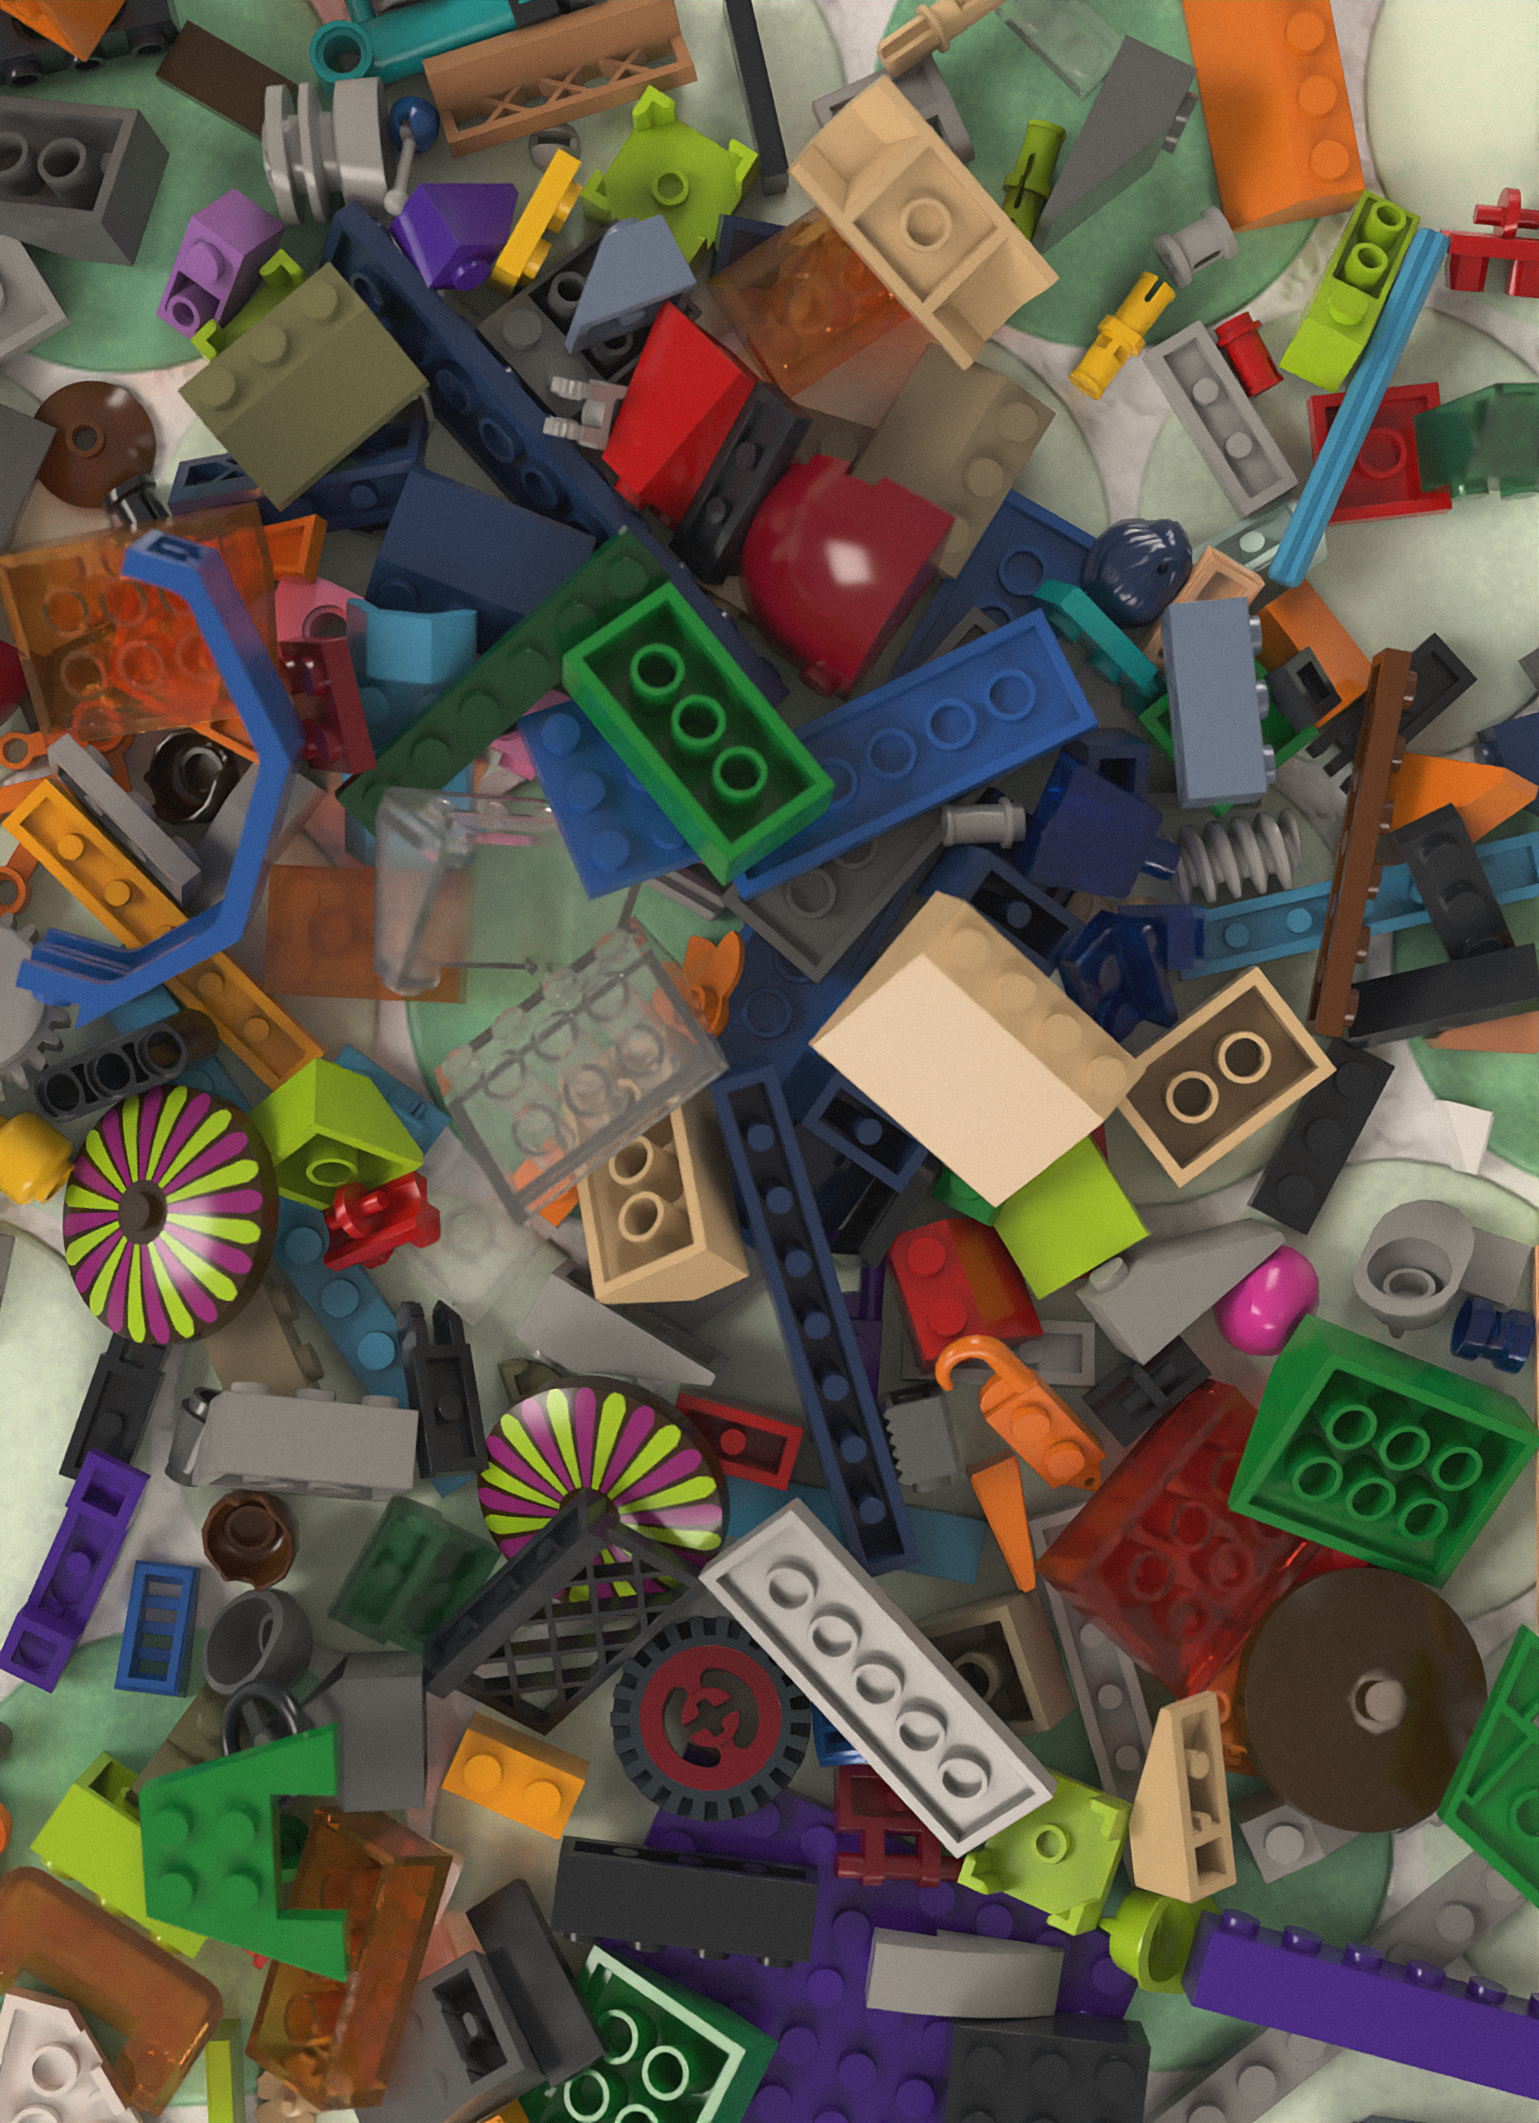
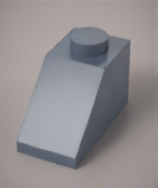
[564,214,697,355]

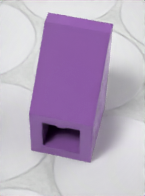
[156,188,286,339]

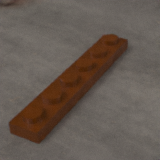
[1304,648,1418,1038]

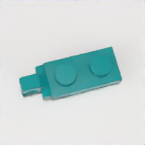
[1033,579,1167,717]

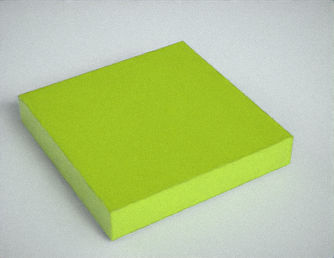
[993,1133,1151,1301]

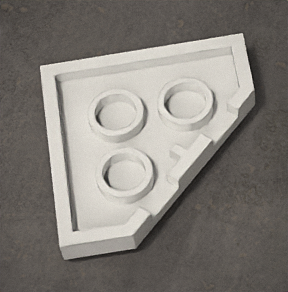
[0,1985,144,2123]

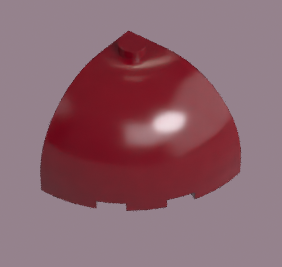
[737,454,956,703]

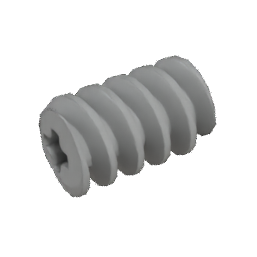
[1160,808,1301,907]

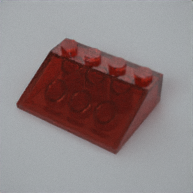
[1033,1378,1323,1701]

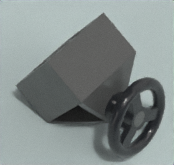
[220,1650,428,1812]

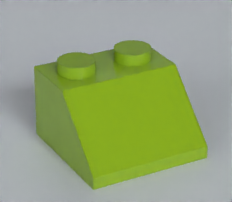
[247,1057,424,1211]

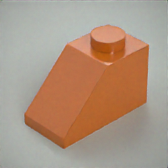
[1386,752,1539,846]

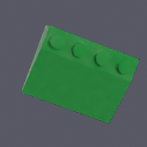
[1227,1313,1539,1590]
[518,1944,779,2123]

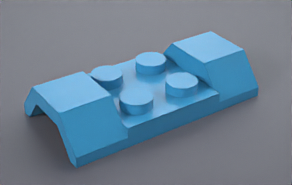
[342,598,477,872]

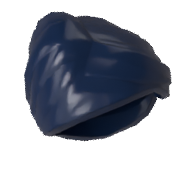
[1081,518,1192,630]

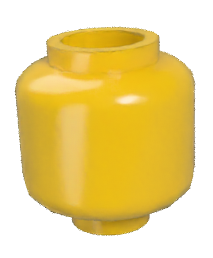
[0,1110,76,1205]

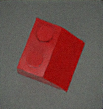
[884,1218,1044,1376]

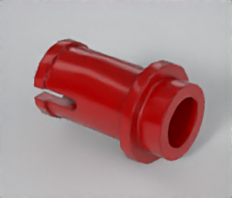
[1214,312,1284,399]

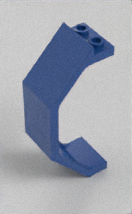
[15,529,308,1030]

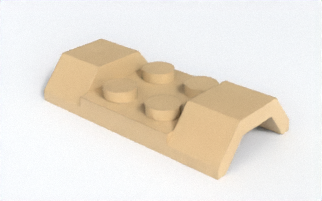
[787,74,1060,371]

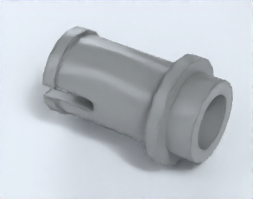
[940,796,1026,849]

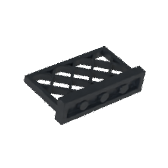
[423,1487,707,1736]

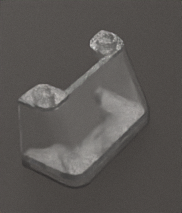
[373,787,642,999]

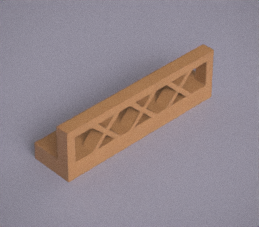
[422,0,698,159]

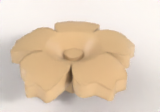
[254,2059,332,2123]

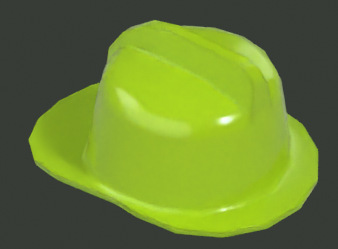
[1098,1888,1220,1995]

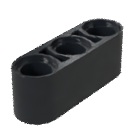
[34,1008,219,1122]

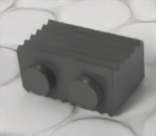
[877,1383,963,1493]

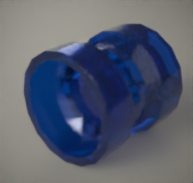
[1450,1295,1535,1375]

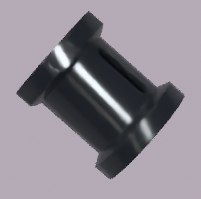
[102,474,181,542]

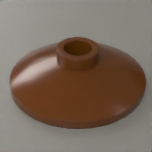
[34,381,157,509]

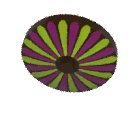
[62,1084,279,1345]
[477,1375,730,1616]

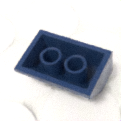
[364,464,598,655]

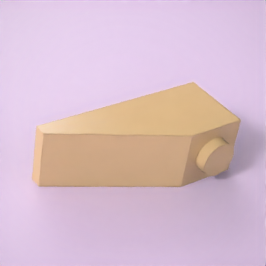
[1128,1690,1237,1903]

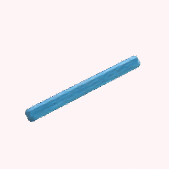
[1268,228,1450,589]

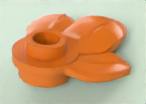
[654,931,745,1047]

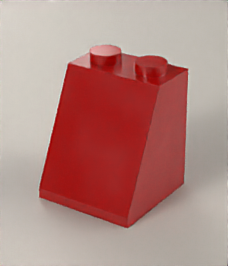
[601,300,763,533]

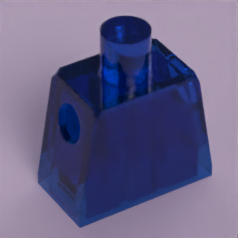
[1011,750,1181,899]

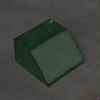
[1413,383,1539,502]

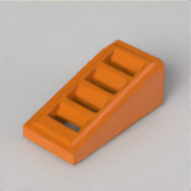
[965,1448,1036,1593]

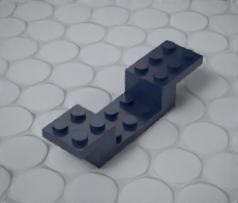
[728,787,1086,1250]

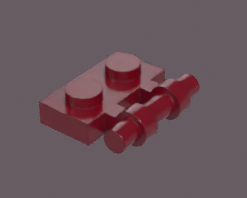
[833,1764,964,1888]

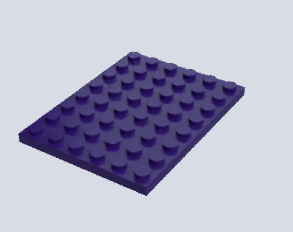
[597,1742,1139,2123]

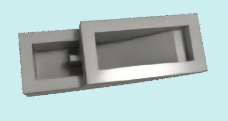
[865,1927,1064,2018]

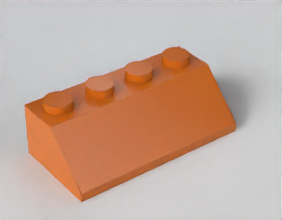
[1181,0,1366,234]

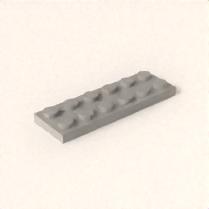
[698,1497,1058,1859]

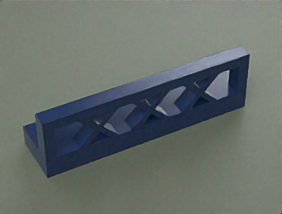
[167,417,429,543]

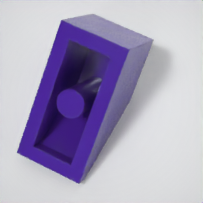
[388,183,519,291]

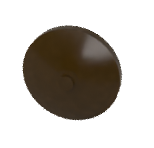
[1236,1567,1488,1833]

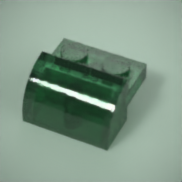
[327,1496,502,1657]

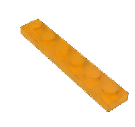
[1,777,328,1092]

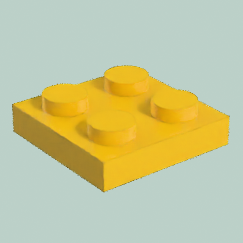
[486,148,583,300]

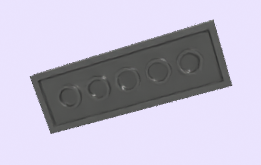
[719,606,1000,985]

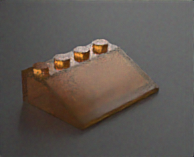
[0,501,279,748]

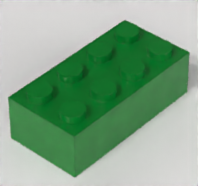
[562,581,835,887]

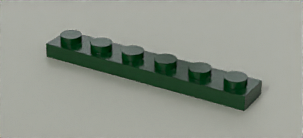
[334,525,672,844]

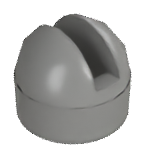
[529,123,581,174]

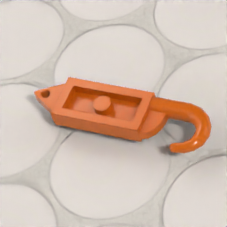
[935,1335,1106,1493]

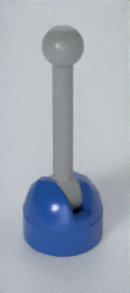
[384,96,440,216]

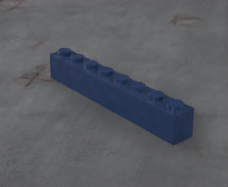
[703,1055,922,1578]

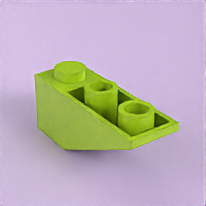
[1278,189,1421,394]

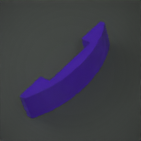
[0,1447,151,1694]

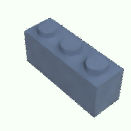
[1160,597,1276,809]

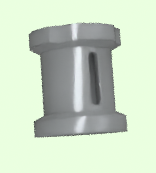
[1154,205,1239,289]

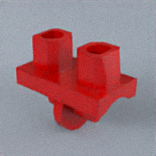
[1440,187,1539,298]
[324,1171,441,1272]

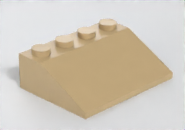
[809,891,1147,1208]

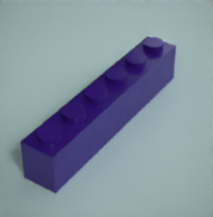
[1181,1908,1539,2101]

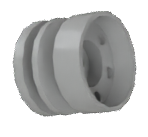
[262,76,396,227]

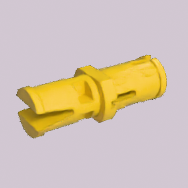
[1068,271,1175,400]

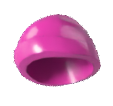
[1213,1245,1320,1356]

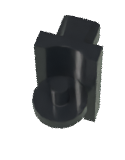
[1081,1335,1212,1448]

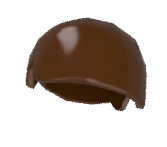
[201,1489,300,1591]

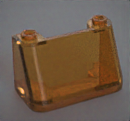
[0,1866,223,2120]

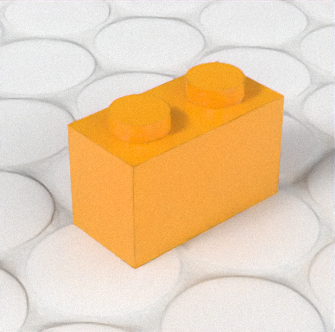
[441,1711,590,1840]

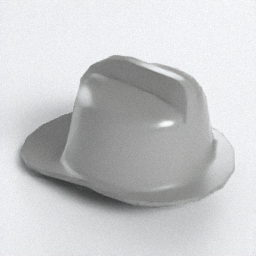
[1352,1200,1475,1339]

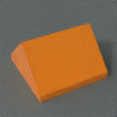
[1254,577,1371,728]

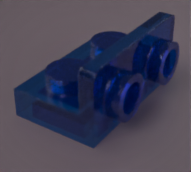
[1054,909,1179,1044]

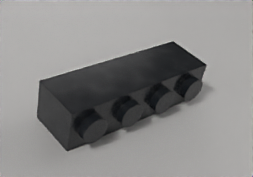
[550,1835,819,1968]

